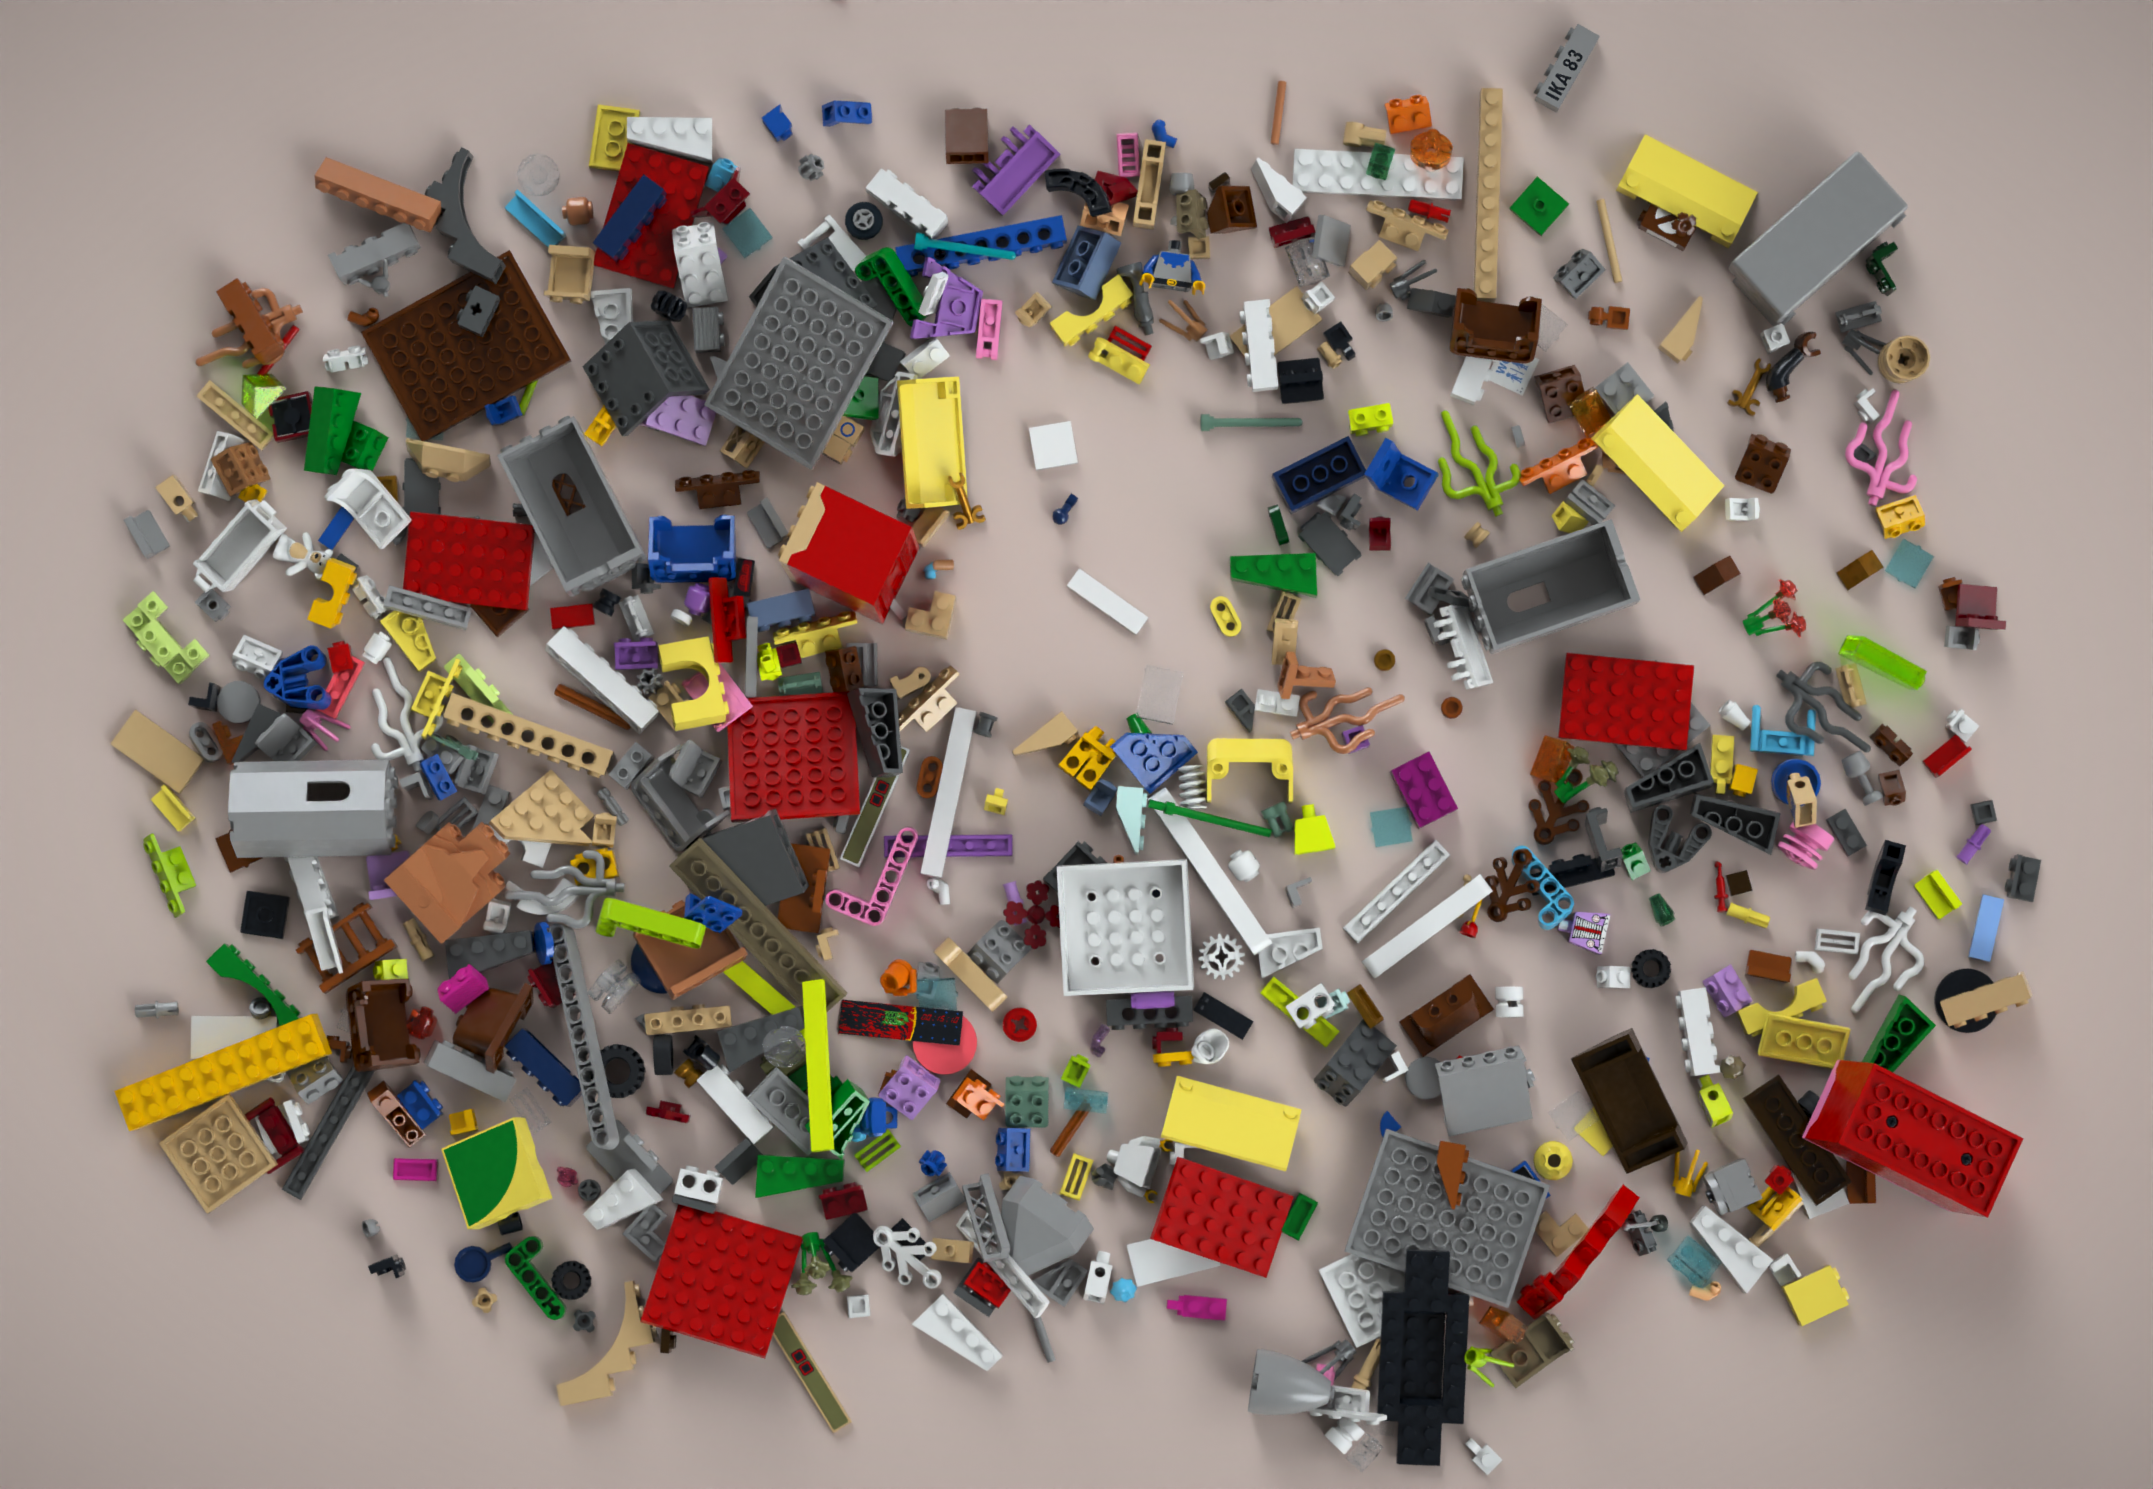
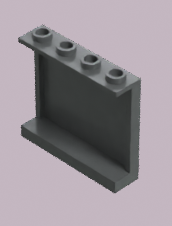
[702,809,809,906]

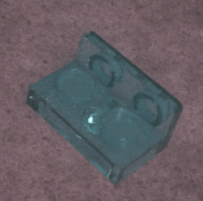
[1667,1235,1721,1287]

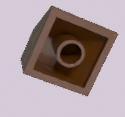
[1207,186,1257,234]

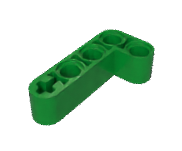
[855,247,929,327]
[505,1236,566,1320]

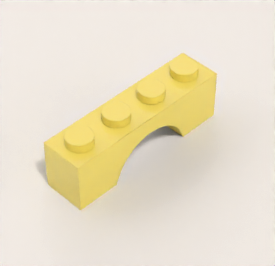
[1050,274,1134,347]
[1736,978,1827,1037]

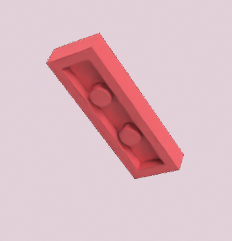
[316,656,365,719]

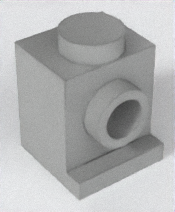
[195,589,231,622]

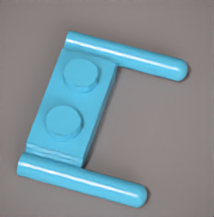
[1750,705,1816,756]

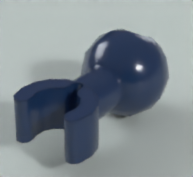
[1052,493,1078,525]

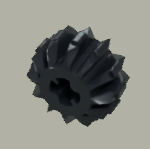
[650,290,688,322]

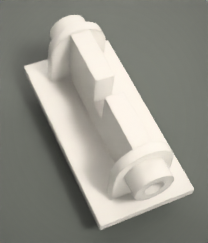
[323,346,368,373]
[352,575,391,620]
[619,595,654,642]

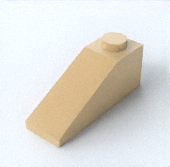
[1658,296,1703,364]
[1012,711,1078,756]

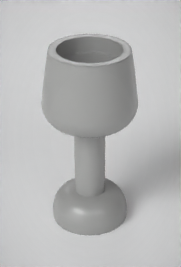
[1169,173,1194,226]
[1842,750,1884,806]

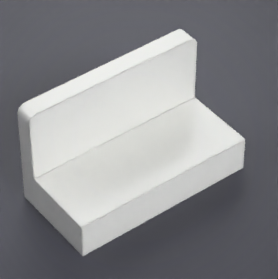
[1382,1051,1408,1083]

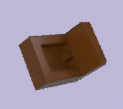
[327,1035,352,1063]

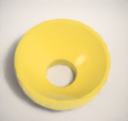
[1533,1141,1573,1180]

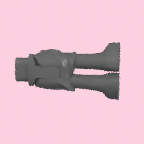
[1116,262,1154,336]

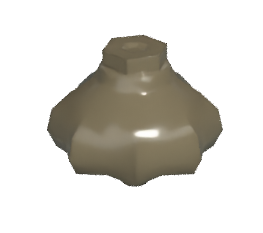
[1720,1055,1746,1080]

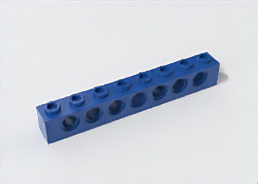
[895,215,1067,277]

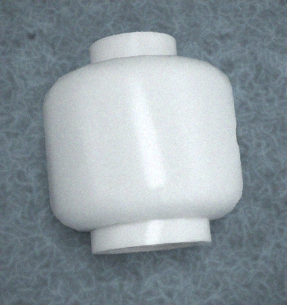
[1228,849,1260,882]

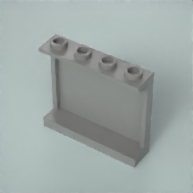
[1435,1046,1533,1136]

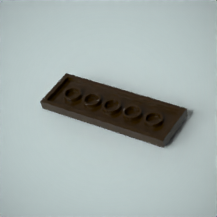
[1742,1074,1852,1206]

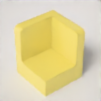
[1552,501,1589,533]

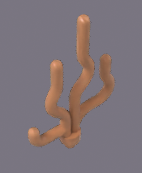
[196,288,303,369]
[1290,687,1405,754]

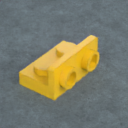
[1875,495,1925,539]

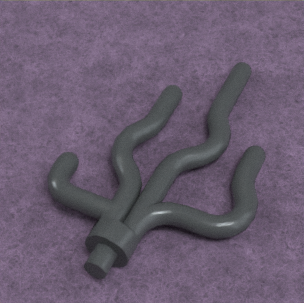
[1776,662,1871,753]

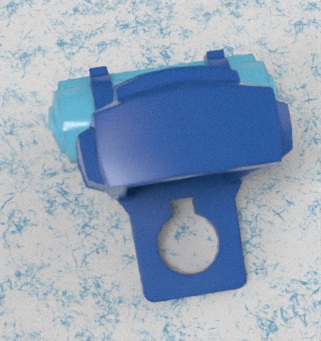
[851,1097,897,1142]

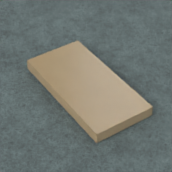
[1230,286,1322,358]
[111,710,204,794]

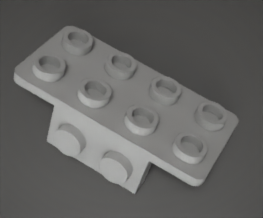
[586,1120,673,1195]

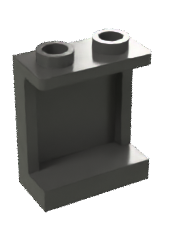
[1585,807,1622,872]
[1043,841,1107,893]

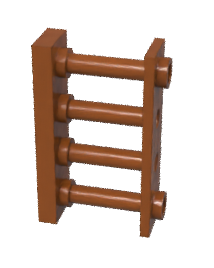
[296,902,398,994]

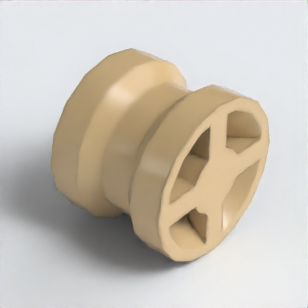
[1464,522,1490,548]

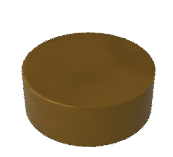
[1374,649,1395,671]

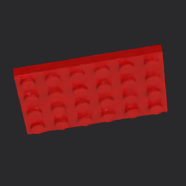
[594,143,710,289]
[403,511,535,610]
[1558,653,1694,751]
[1150,1157,1294,1278]

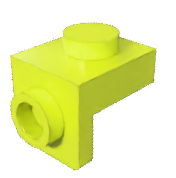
[373,959,408,980]

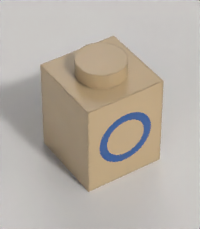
[833,416,865,448]

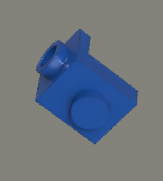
[485,396,522,425]

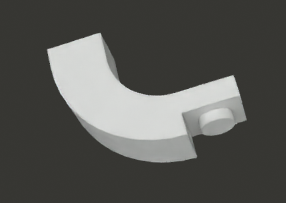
[505,878,580,916]

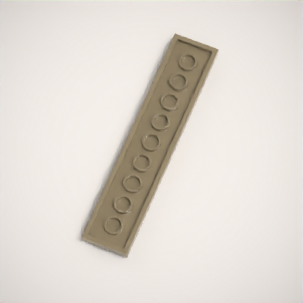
[669,838,847,1012]

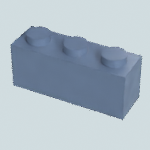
[747,589,816,632]

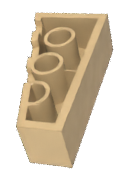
[1940,971,2033,1028]

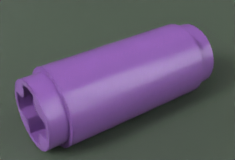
[1131,991,1175,1009]

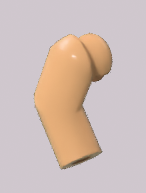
[1689,1281,1721,1301]

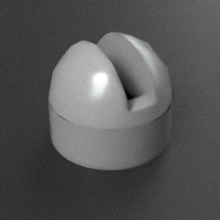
[1376,303,1393,321]
[362,1219,380,1238]

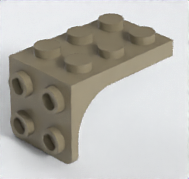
[1490,1313,1575,1388]

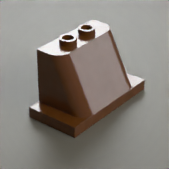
[1399,974,1494,1057]
[453,983,534,1074]

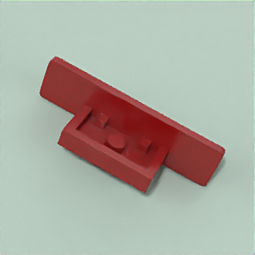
[709,577,746,663]

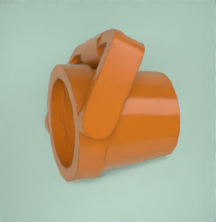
[880,959,917,996]

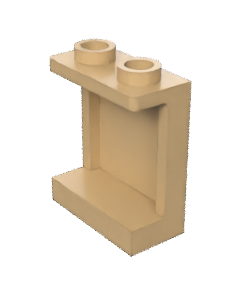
[544,245,596,304]

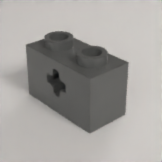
[456,286,501,338]

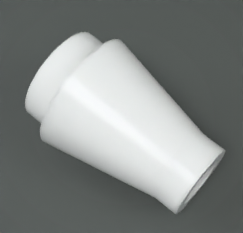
[1719,700,1751,731]

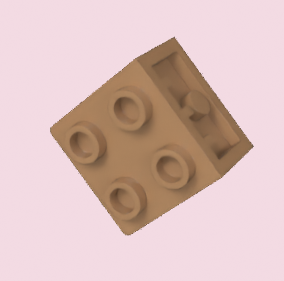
[210,442,271,497]

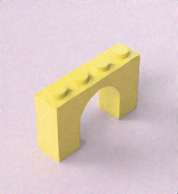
[658,636,729,731]

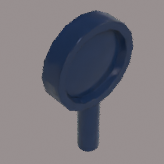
[454,1242,513,1283]

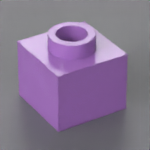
[1341,725,1370,754]

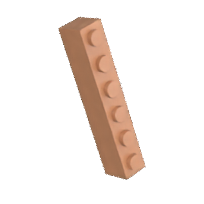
[314,157,441,233]

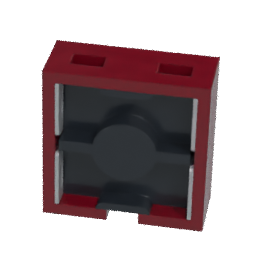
[267,391,313,443]

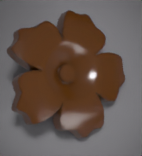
[1671,212,1696,237]

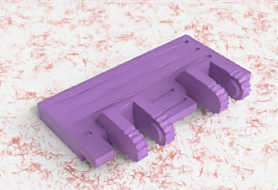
[972,125,1060,216]

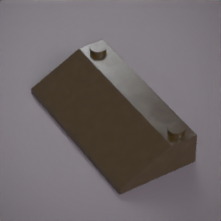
[1571,1028,1688,1174]

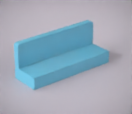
[505,189,566,248]

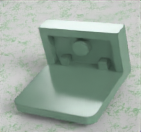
[1005,1076,1049,1128]

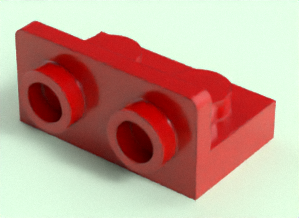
[963,1262,1011,1309]
[1517,1272,1564,1320]

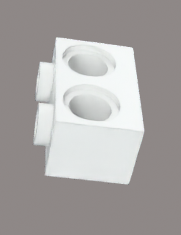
[1286,983,1336,1030]
[674,1165,724,1203]

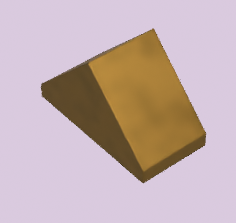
[1837,550,1884,590]

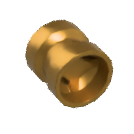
[674,1058,704,1088]

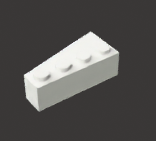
[284,856,339,920]
[1675,987,1720,1077]
[912,1293,1003,1371]

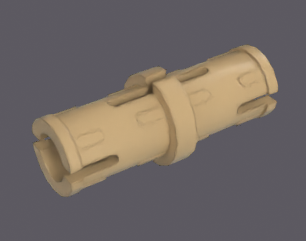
[403,918,435,962]

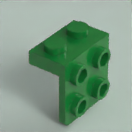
[341,420,389,471]

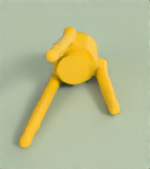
[1672,1149,1708,1197]

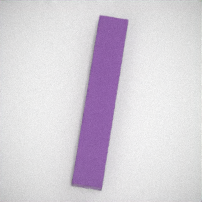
[884,834,1013,858]

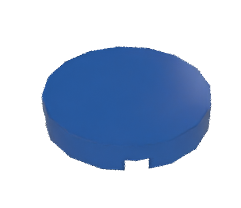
[534,922,554,965]

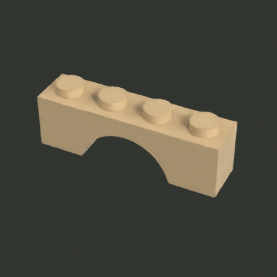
[1133,139,1166,230]

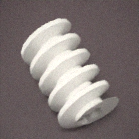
[1178,765,1207,810]

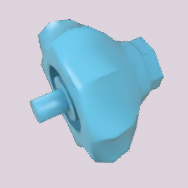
[1110,1278,1137,1302]

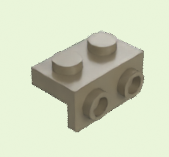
[1176,189,1208,239]

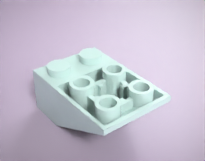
[1116,786,1147,855]

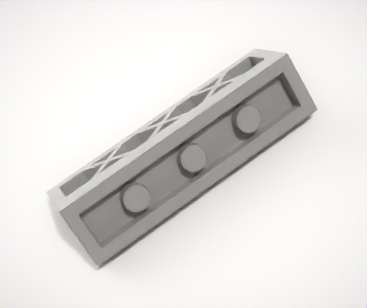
[962,1173,1010,1263]

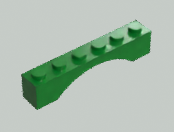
[206,943,301,1026]

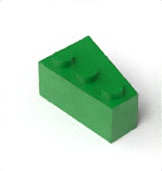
[805,1079,870,1159]

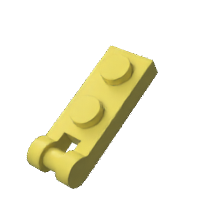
[1088,337,1150,384]

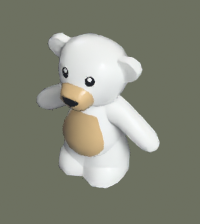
[273,532,333,579]

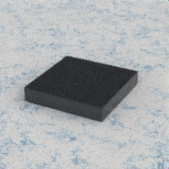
[240,891,290,939]

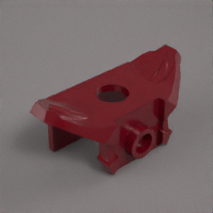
[691,167,750,225]

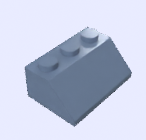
[1052,226,1121,300]

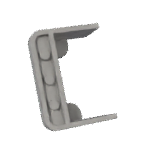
[631,745,730,851]

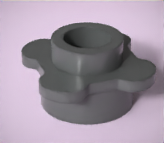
[573,1310,596,1332]

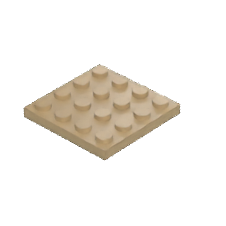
[159,1094,278,1214]

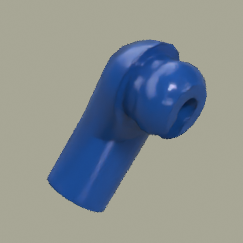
[1152,119,1177,148]

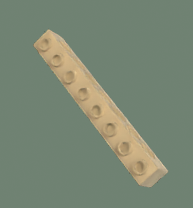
[443,693,614,778]

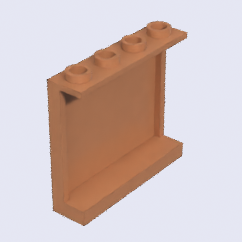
[633,893,748,1000]

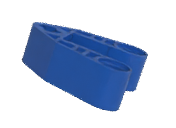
[263,645,331,710]

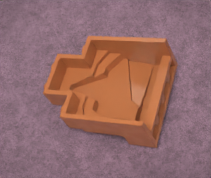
[384,822,511,944]

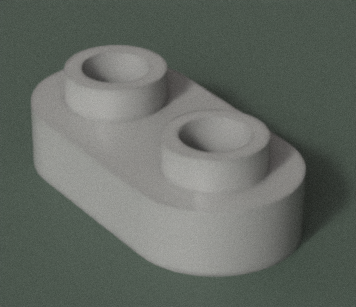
[189,722,223,763]

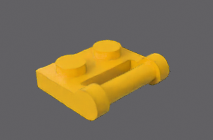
[1747,1187,1802,1231]

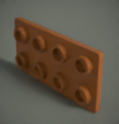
[778,843,831,933]

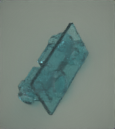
[1063,1087,1108,1113]

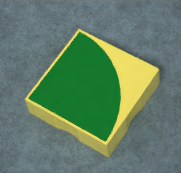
[441,1117,552,1229]

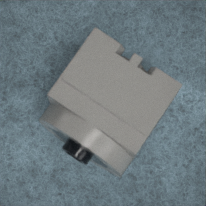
[1703,1159,1763,1216]

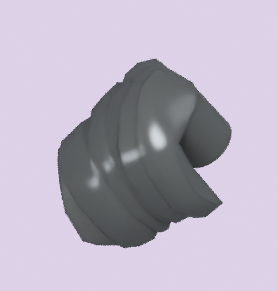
[1091,1163,1118,1190]

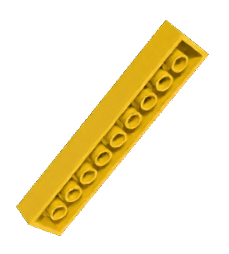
[114,1013,332,1131]

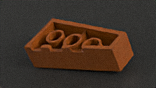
[216,278,285,365]

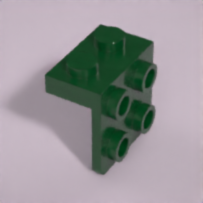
[1865,241,1898,296]

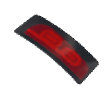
[734,558,755,597]

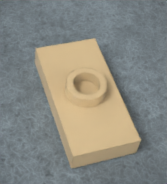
[931,1238,974,1263]

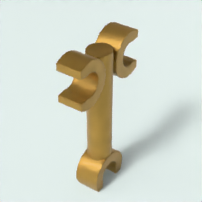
[1727,358,1771,416]
[948,472,986,530]

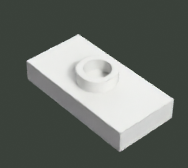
[918,272,949,316]

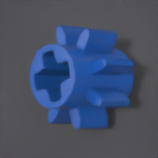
[919,1150,947,1177]

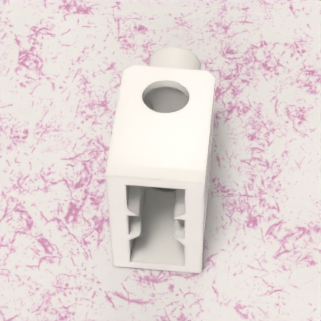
[1083,1251,1112,1304]

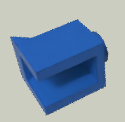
[762,104,793,142]

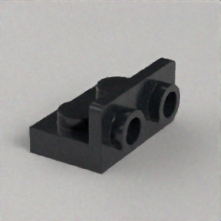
[368,1254,406,1278]

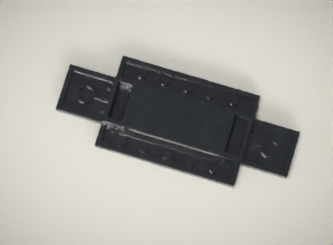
[1377,1249,1470,1466]

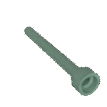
[1200,414,1303,431]

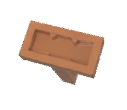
[1277,652,1336,699]

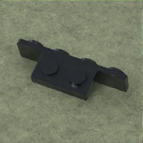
[1531,854,1615,896]

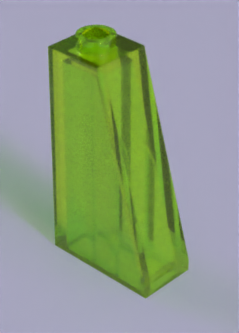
[1838,635,1927,690]

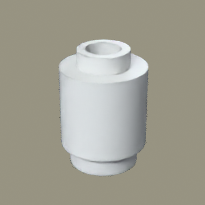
[362,631,392,664]

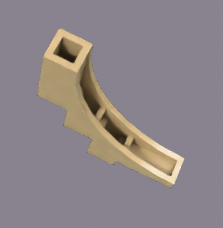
[556,1280,658,1406]

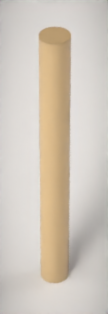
[1596,199,1622,283]

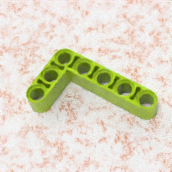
[595,898,706,949]

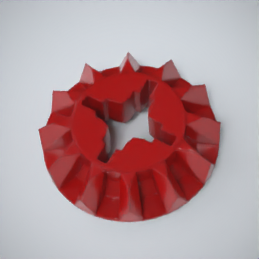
[1003,1008,1037,1042]

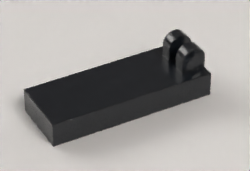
[1193,992,1254,1040]

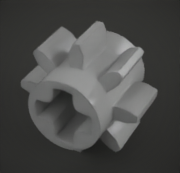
[798,154,824,181]
[637,668,663,695]

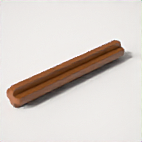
[554,684,631,730]

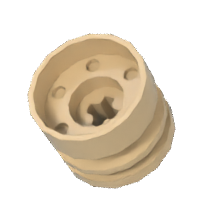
[1877,335,1930,384]

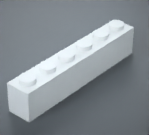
[545,626,659,735]

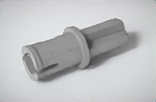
[135,1001,179,1018]

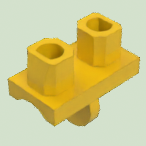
[584,405,616,447]

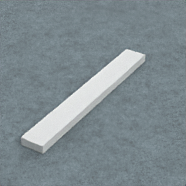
[921,707,977,878]

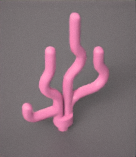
[1845,389,1917,506]

